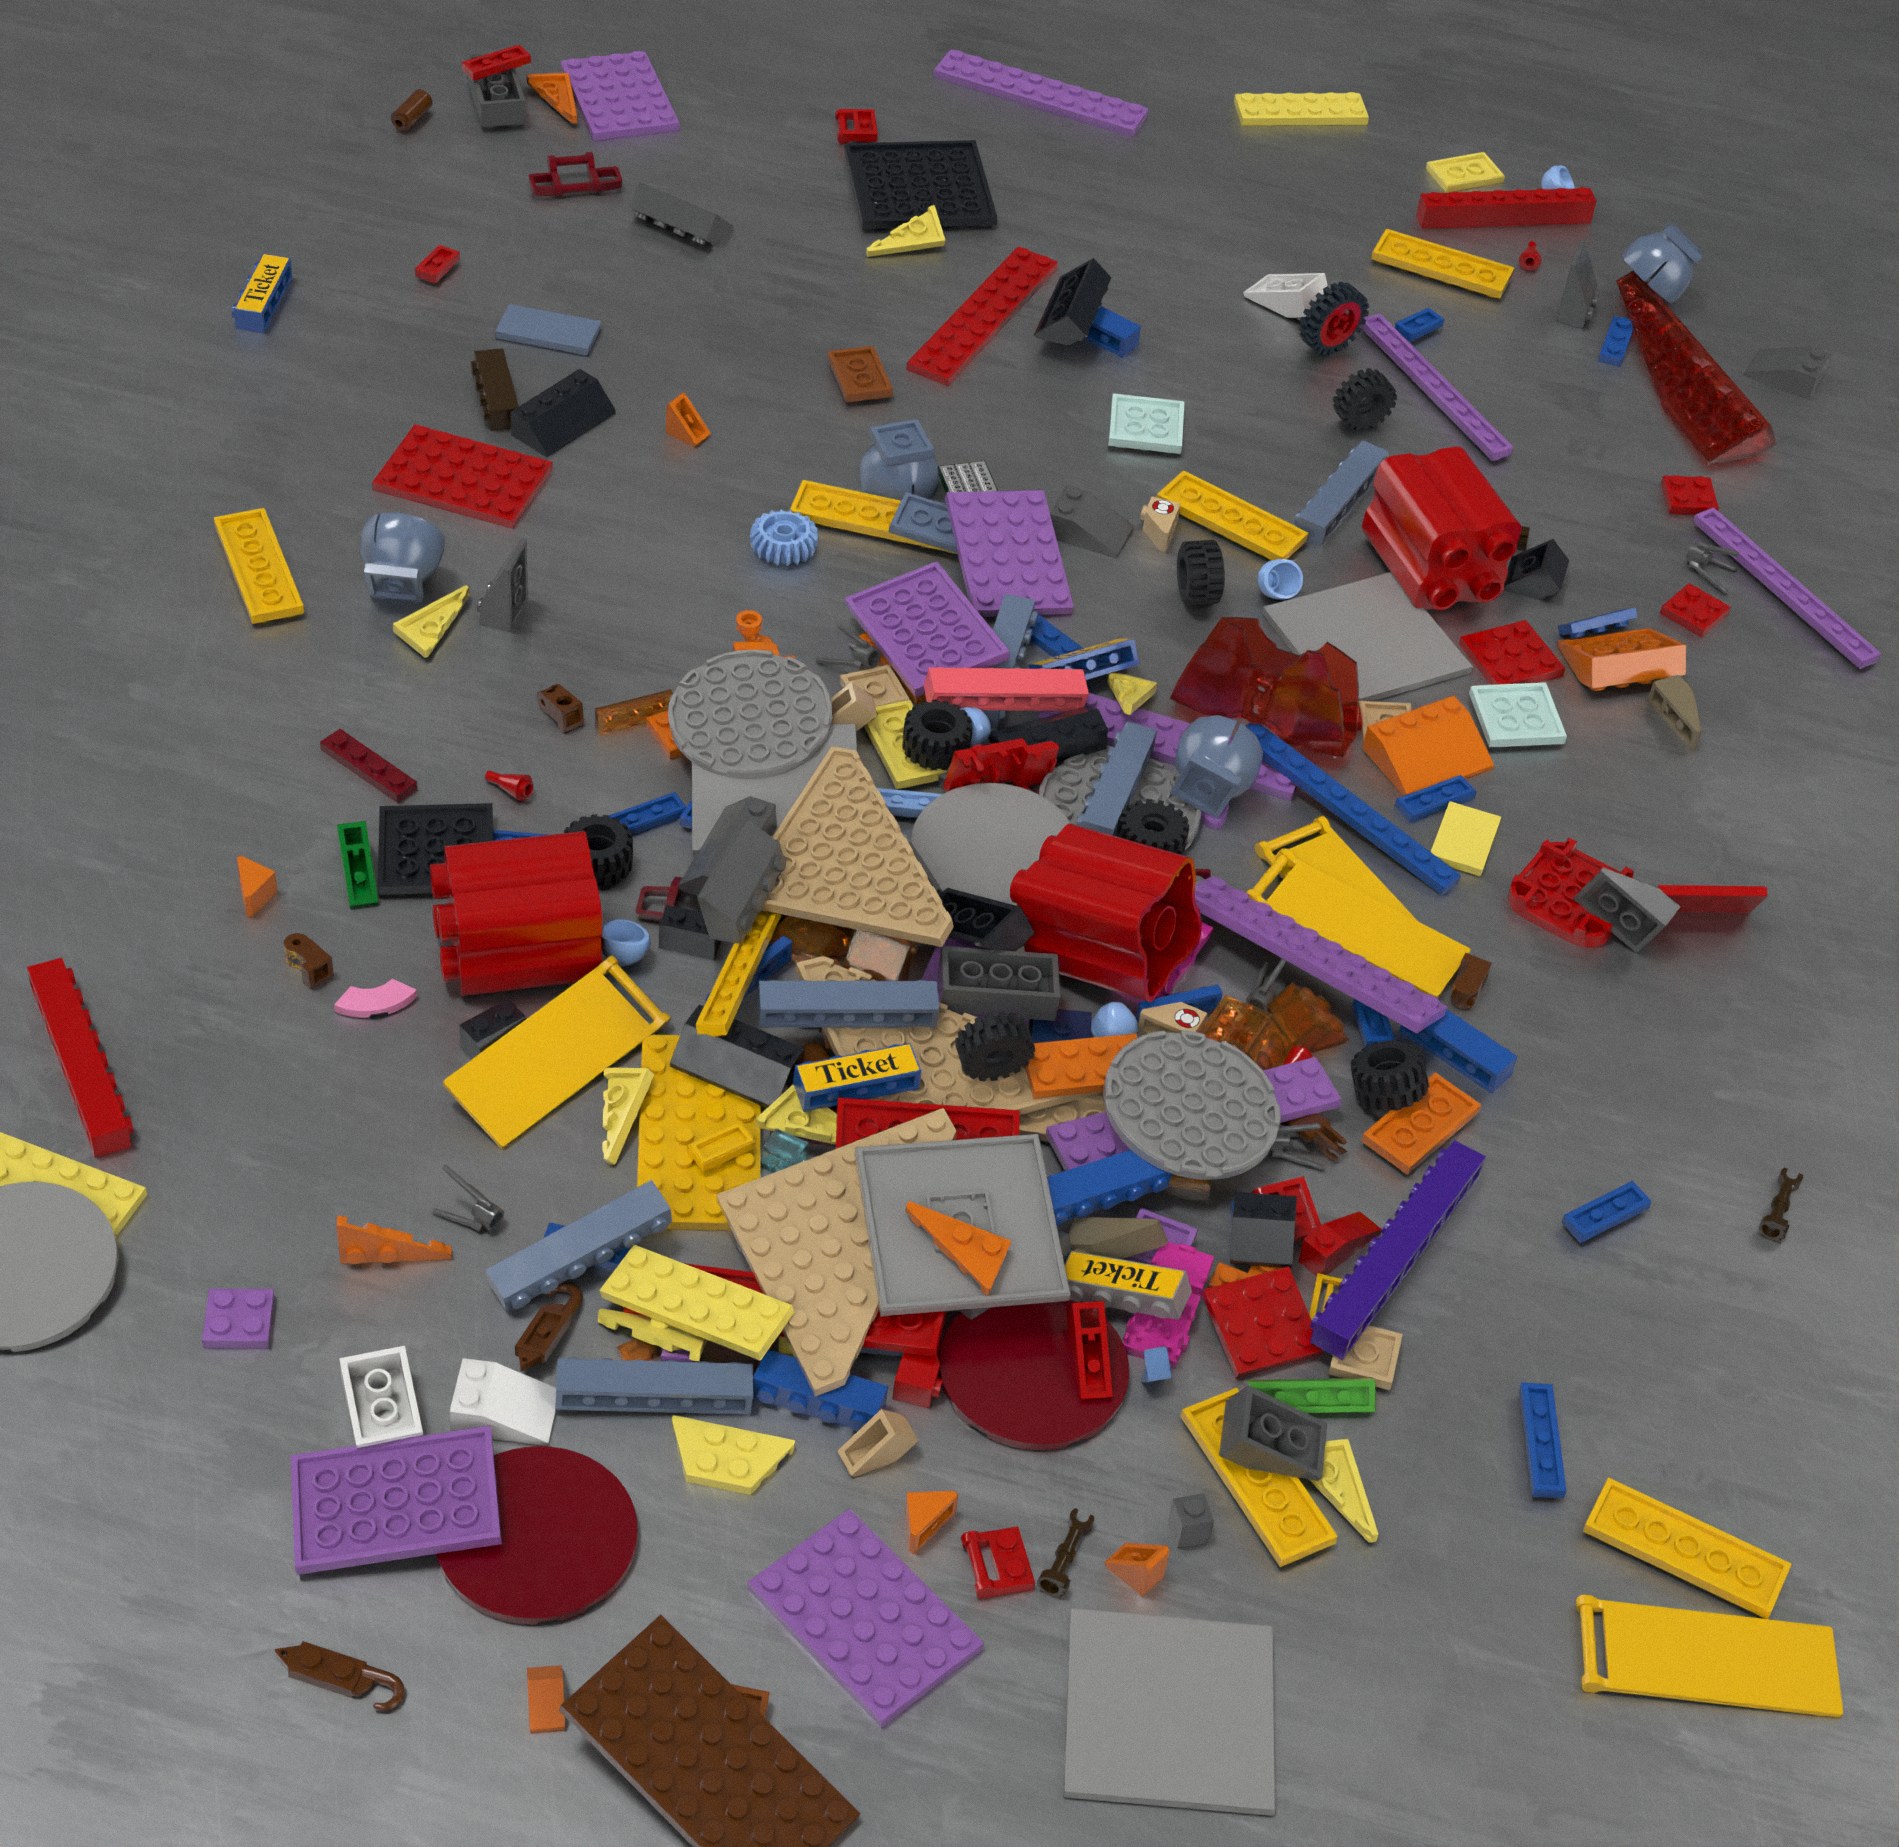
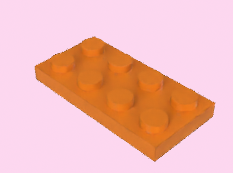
[1025,1033,1138,1099]
[1361,1072,1481,1175]

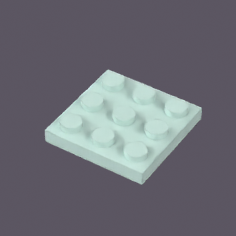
[1108,393,1184,454]
[1469,682,1567,747]

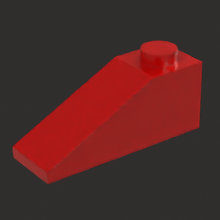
[1298,1211,1382,1277]
[1066,1301,1113,1400]
[892,1352,943,1409]

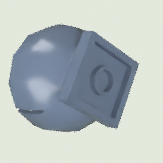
[1621,221,1703,303]
[859,419,939,500]
[359,513,445,603]
[1170,715,1263,818]

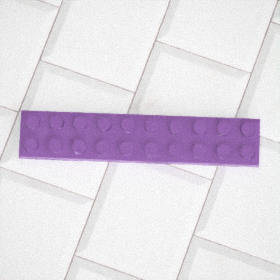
[933,49,1149,137]
[1038,693,1297,801]
[1195,876,1448,1033]
[1046,1057,1342,1171]

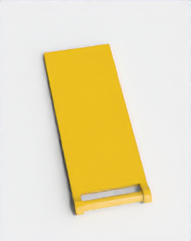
[1254,816,1417,921]
[1246,848,1471,998]
[443,955,672,1149]
[1576,1595,1843,1718]

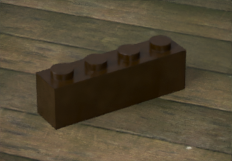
[470,348,519,431]

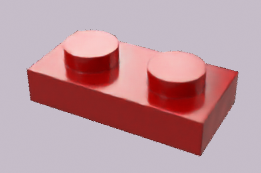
[415,245,460,284]

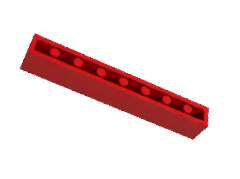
[1416,187,1597,229]
[27,957,134,1157]

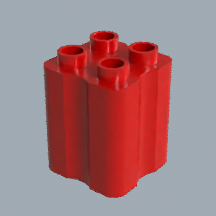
[1361,446,1522,610]
[1010,823,1202,1002]
[430,831,602,997]

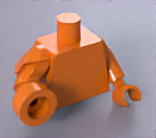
[733,610,795,659]

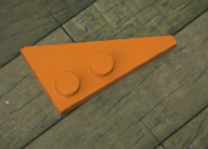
[526,73,577,124]
[905,1201,1011,1296]
[337,1216,452,1264]

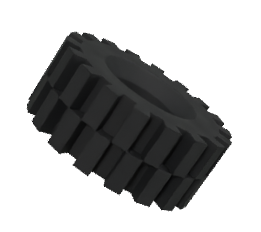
[1333,368,1397,432]
[1117,799,1189,855]
[955,1011,1035,1081]

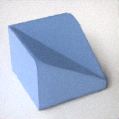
[1141,1346,1172,1383]

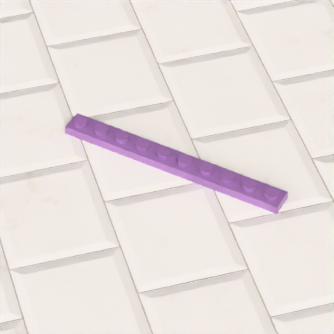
[1359,313,1514,461]
[1693,508,1881,669]

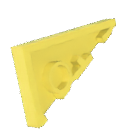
[866,205,946,257]
[393,585,470,658]
[1107,672,1158,715]
[602,1068,655,1165]
[755,1085,837,1145]
[598,1308,707,1362]
[1310,1439,1379,1542]

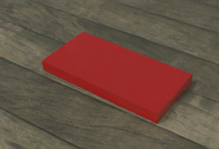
[1656,885,1768,913]

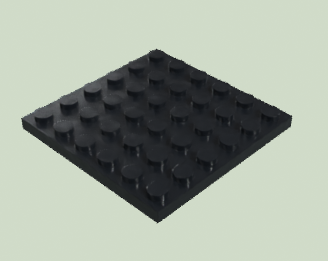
[844,140,998,230]

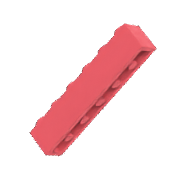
[923,667,1089,711]

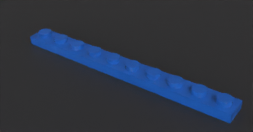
[1246,719,1461,895]

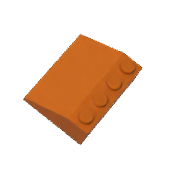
[1557,628,1686,691]
[1362,695,1494,796]

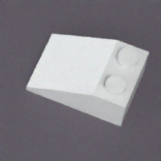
[1243,273,1328,320]
[339,1346,423,1448]
[449,1358,556,1446]

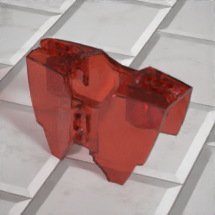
[1169,617,1359,758]

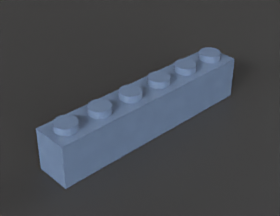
[1294,440,1389,547]
[982,594,1038,728]
[1077,721,1157,836]
[757,980,939,1028]
[486,1180,672,1312]
[555,1357,753,1415]

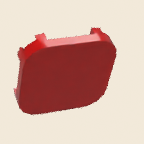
[1508,838,1634,948]

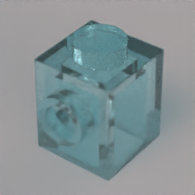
[760,1128,810,1173]

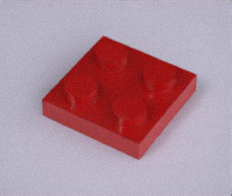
[1661,475,1719,515]
[1660,583,1731,638]

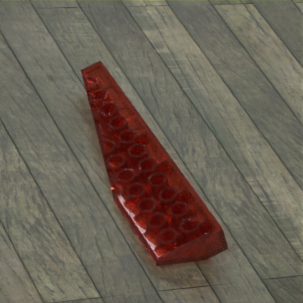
[1616,271,1777,465]

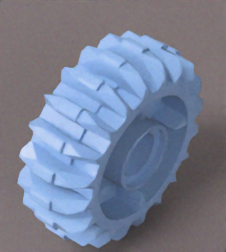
[750,509,819,567]

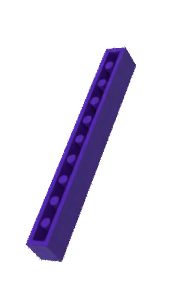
[1310,1140,1486,1360]

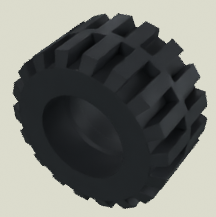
[1177,540,1225,606]
[902,700,972,770]
[564,814,633,888]
[1351,1040,1429,1111]

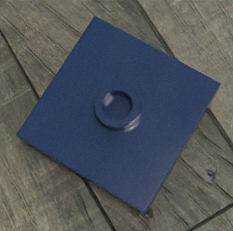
[1032,1009,1092,1043]

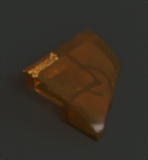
[768,916,844,959]

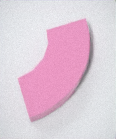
[334,979,417,1018]

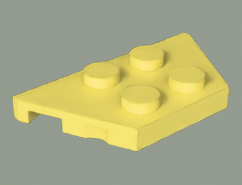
[672,1415,795,1495]

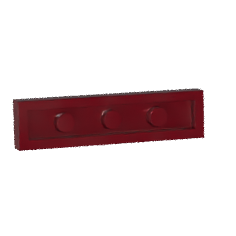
[320,729,418,803]

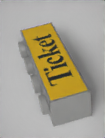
[1064,1251,1192,1320]

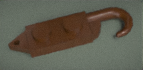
[515,1283,583,1371]
[275,1641,405,1711]

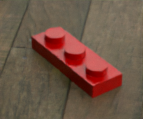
[462,44,531,80]

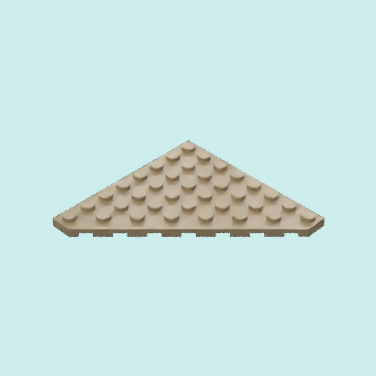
[762,746,954,947]
[795,956,1101,1115]
[716,1108,956,1397]

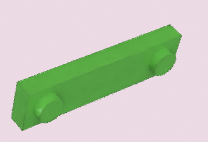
[1247,1378,1375,1413]

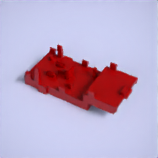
[943,738,1059,792]

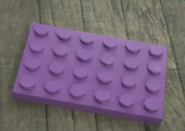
[561,51,680,141]
[945,490,1074,617]
[845,561,1010,697]
[290,1426,502,1575]
[747,1508,984,1728]

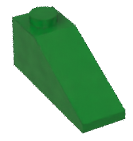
[337,821,379,908]

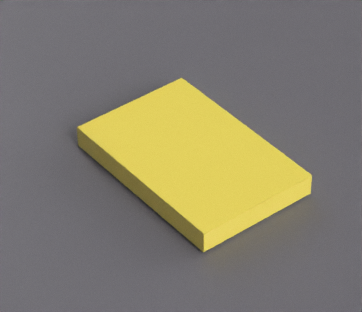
[1426,152,1505,193]
[1431,801,1501,877]

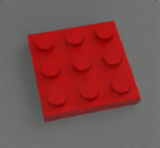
[1459,620,1565,685]
[1202,1266,1324,1378]

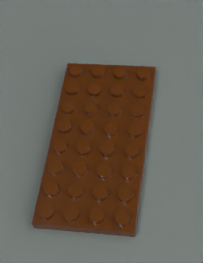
[559,1614,861,1847]

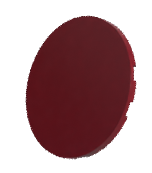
[939,1299,1129,1450]
[436,1446,638,1625]

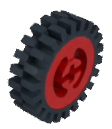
[1299,282,1369,356]

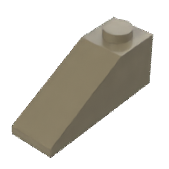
[1647,674,1702,751]
[1068,1217,1168,1259]

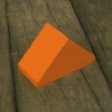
[666,392,711,447]
[237,856,277,917]
[905,1491,958,1555]
[1104,1543,1170,1597]
[527,1665,565,1733]

